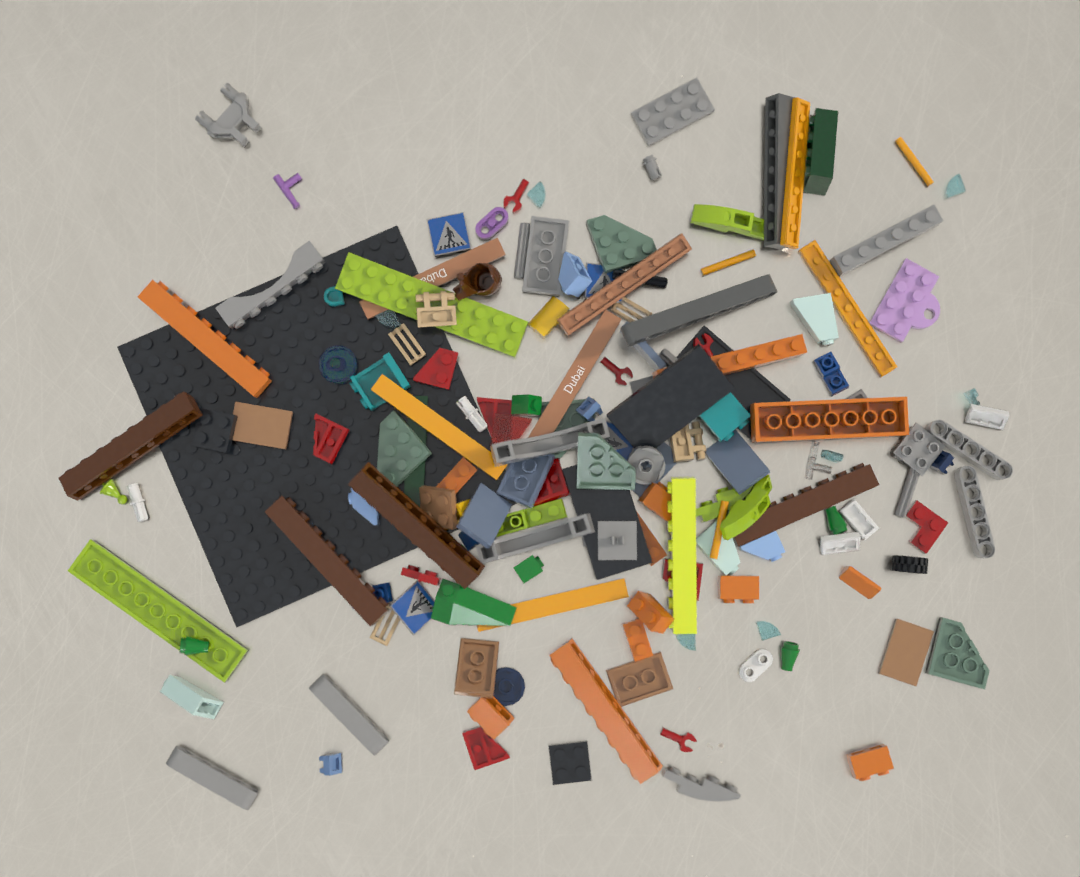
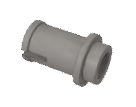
[642,155,662,180]

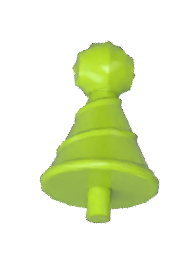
[100,479,128,505]

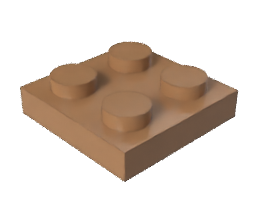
[419,486,457,530]

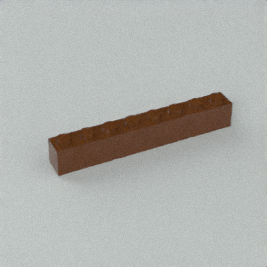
[59,391,202,501]
[348,462,485,589]
[733,463,879,547]
[265,496,389,626]

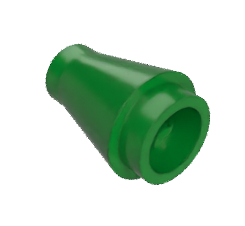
[825,506,848,535]
[180,636,209,655]
[781,641,800,671]

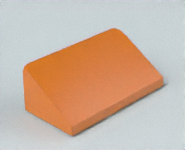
[839,566,881,599]

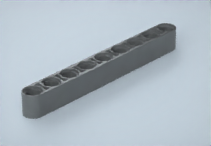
[620,274,778,346]

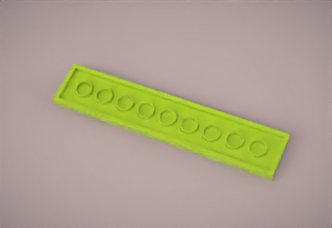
[335,252,528,357]
[68,539,248,683]

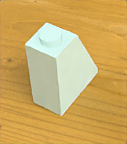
[790,293,839,346]
[696,519,741,576]
[160,675,224,719]

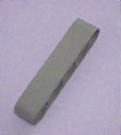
[926,420,1013,480]
[954,466,995,558]
[309,674,389,756]
[166,745,258,810]

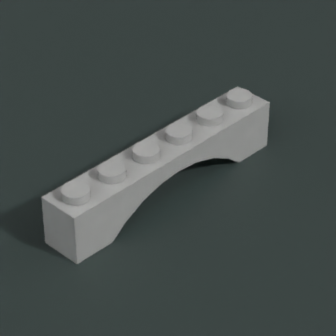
[830,204,943,277]
[215,241,325,329]
[490,418,610,467]
[476,513,595,564]

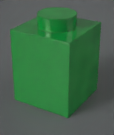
[511,394,542,416]
[513,555,544,583]

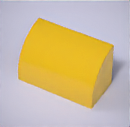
[527,296,570,339]

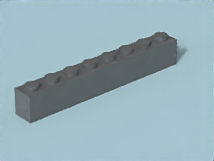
[764,93,795,249]

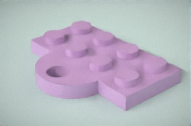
[869,258,940,343]

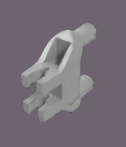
[195,83,261,147]

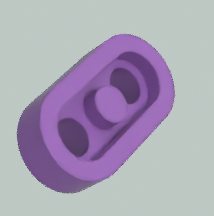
[475,207,508,240]

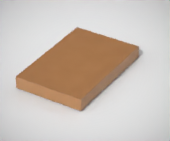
[232,402,293,450]
[878,618,934,686]
[454,638,499,698]
[606,652,673,707]

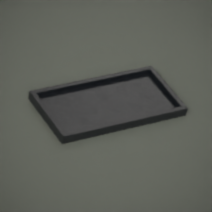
[668,325,791,442]
[607,344,735,449]
[562,465,652,580]

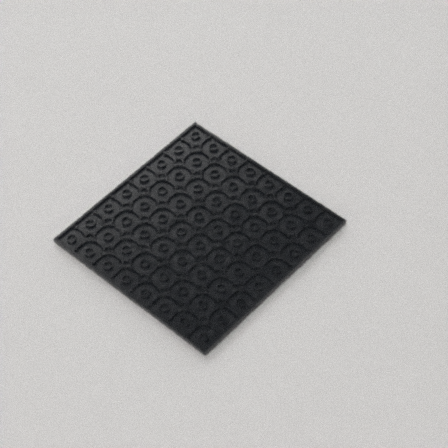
[117,225,518,628]

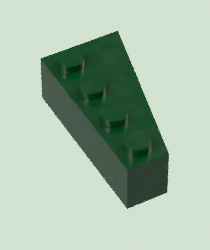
[803,108,838,196]

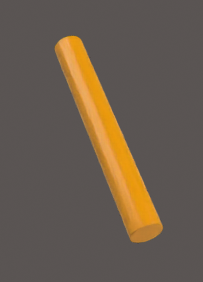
[895,137,934,186]
[700,249,756,276]
[710,501,729,559]

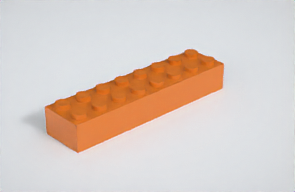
[750,397,909,443]

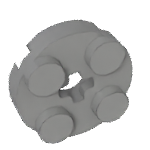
[627,446,665,485]

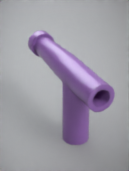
[273,173,302,209]

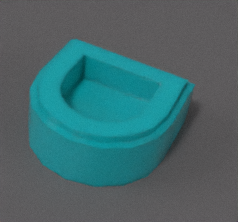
[324,286,345,307]

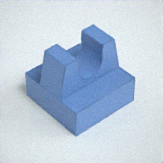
[576,396,603,422]
[319,753,342,776]

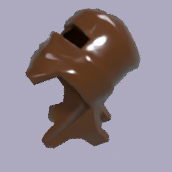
[453,263,502,301]

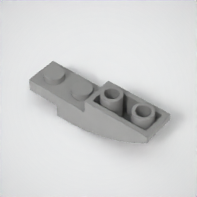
[662,766,741,802]

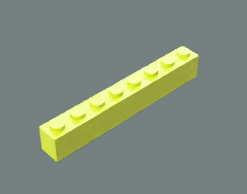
[667,477,697,634]

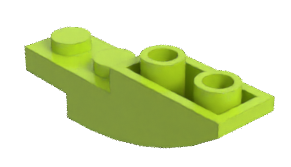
[690,204,764,240]
[720,475,772,540]
[696,485,753,523]
[495,499,567,538]

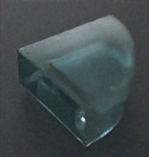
[945,173,966,198]
[527,181,545,208]
[375,310,401,328]
[963,388,980,405]
[820,450,844,463]
[756,621,781,641]
[676,634,696,651]

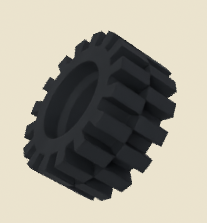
[892,555,928,574]

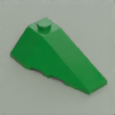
[431,579,517,626]

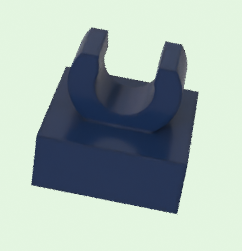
[930,450,954,474]

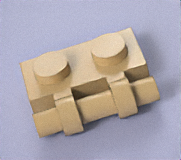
[415,291,457,328]
[670,421,706,462]

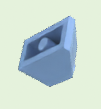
[558,252,592,298]
[348,488,379,526]
[739,531,785,562]

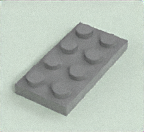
[631,77,715,146]
[522,216,569,296]

